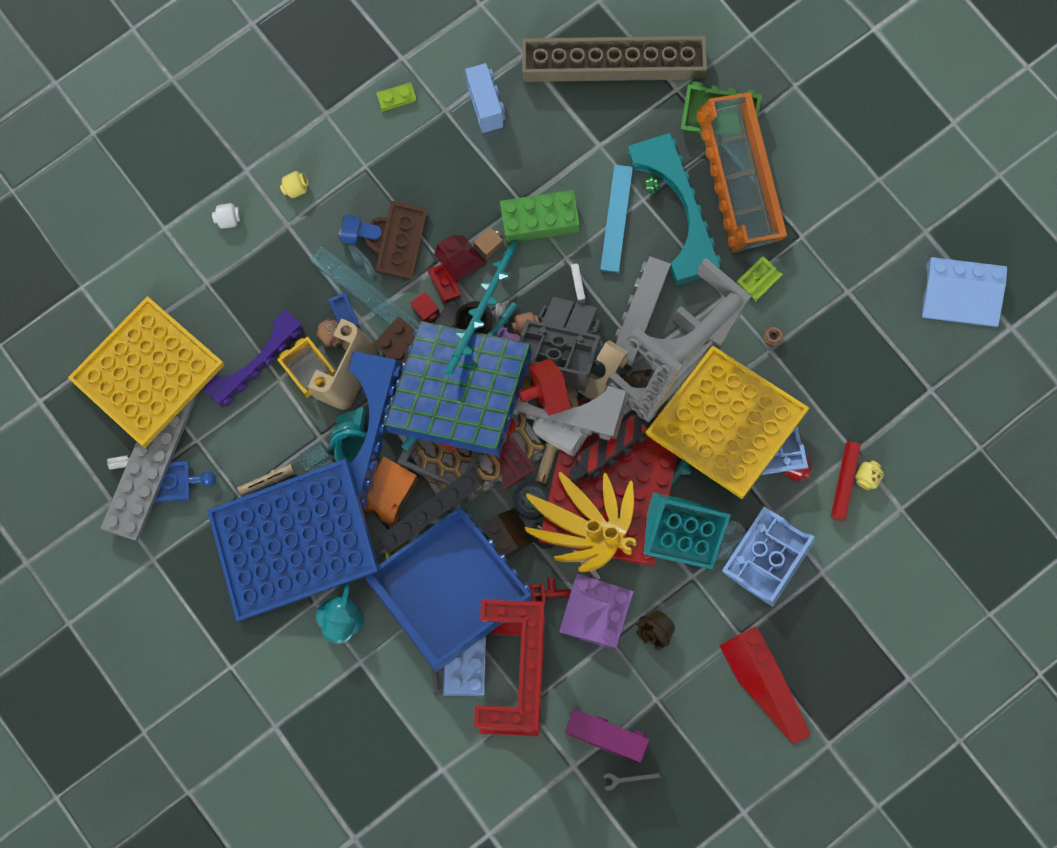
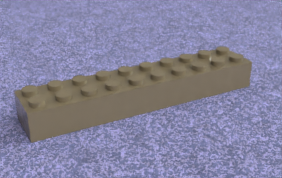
[522,36,707,82]

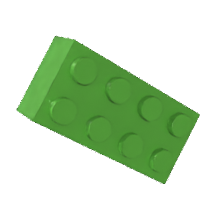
[500,190,580,243]

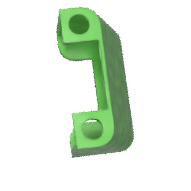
[681,82,762,137]

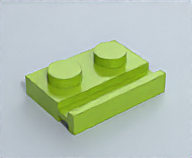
[736,256,783,302]

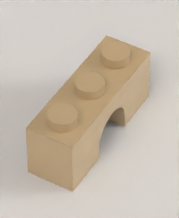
[578,340,629,400]

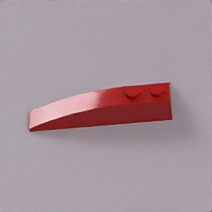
[719,626,811,744]

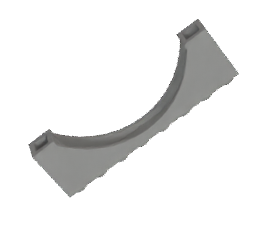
[513,386,630,441]

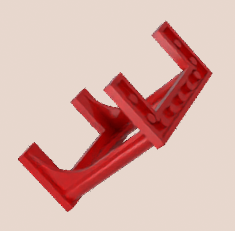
[474,599,545,737]

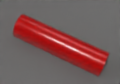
[830,442,861,522]

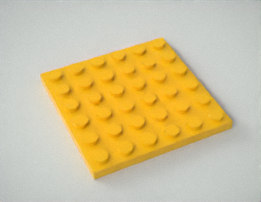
[68,296,225,448]
[646,346,809,500]

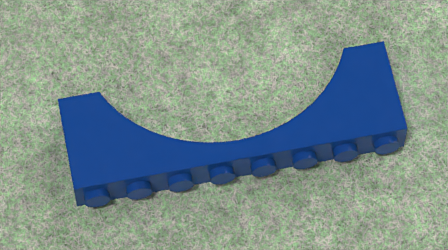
[349,351,402,512]

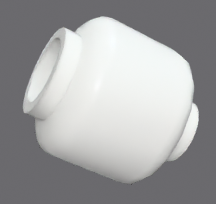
[212,203,241,229]

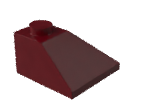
[434,235,486,283]

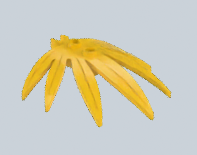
[525,472,637,572]

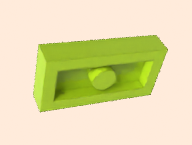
[376,82,417,112]

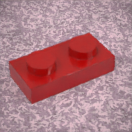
[428,264,462,304]

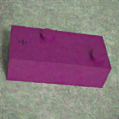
[564,709,649,764]

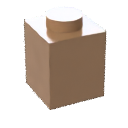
[474,227,503,260]

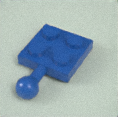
[154,461,216,503]

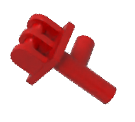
[529,578,571,604]

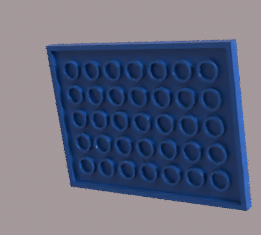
[207,459,380,621]

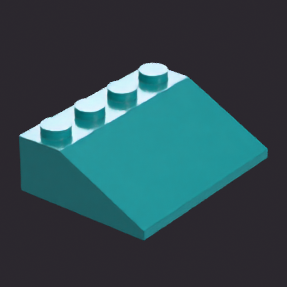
[644,492,731,570]

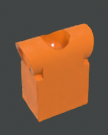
[364,457,419,527]

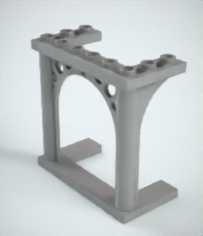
[605,258,752,423]

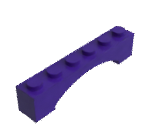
[203,309,304,408]

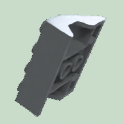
[520,320,600,392]

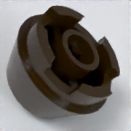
[636,610,675,651]

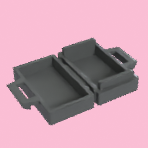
[538,296,601,334]

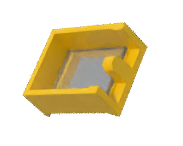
[277,336,336,398]

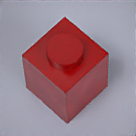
[410,292,440,323]

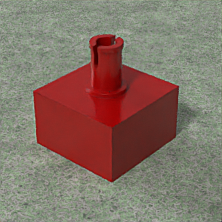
[518,358,570,416]

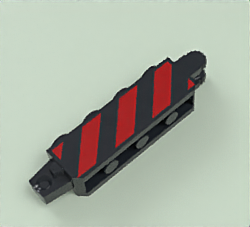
[569,415,656,484]

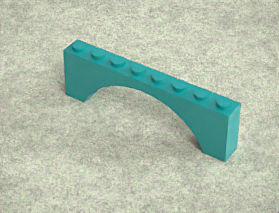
[627,133,722,286]

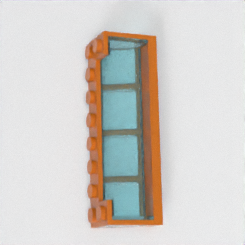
[697,92,787,253]

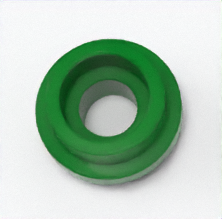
[646,175,659,194]

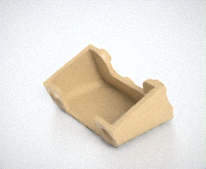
[308,318,378,410]

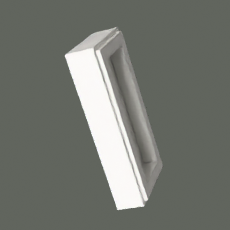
[571,264,585,304]

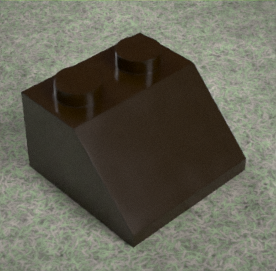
[481,508,532,559]

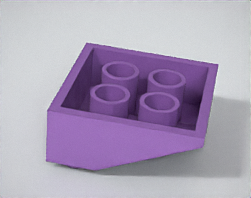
[559,574,633,650]

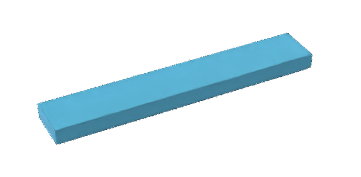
[600,165,633,274]

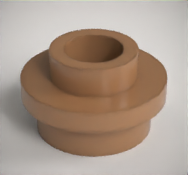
[764,327,783,346]

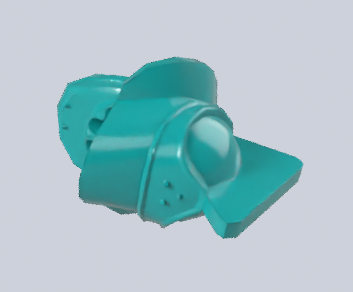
[326,407,367,464]
[316,582,364,644]

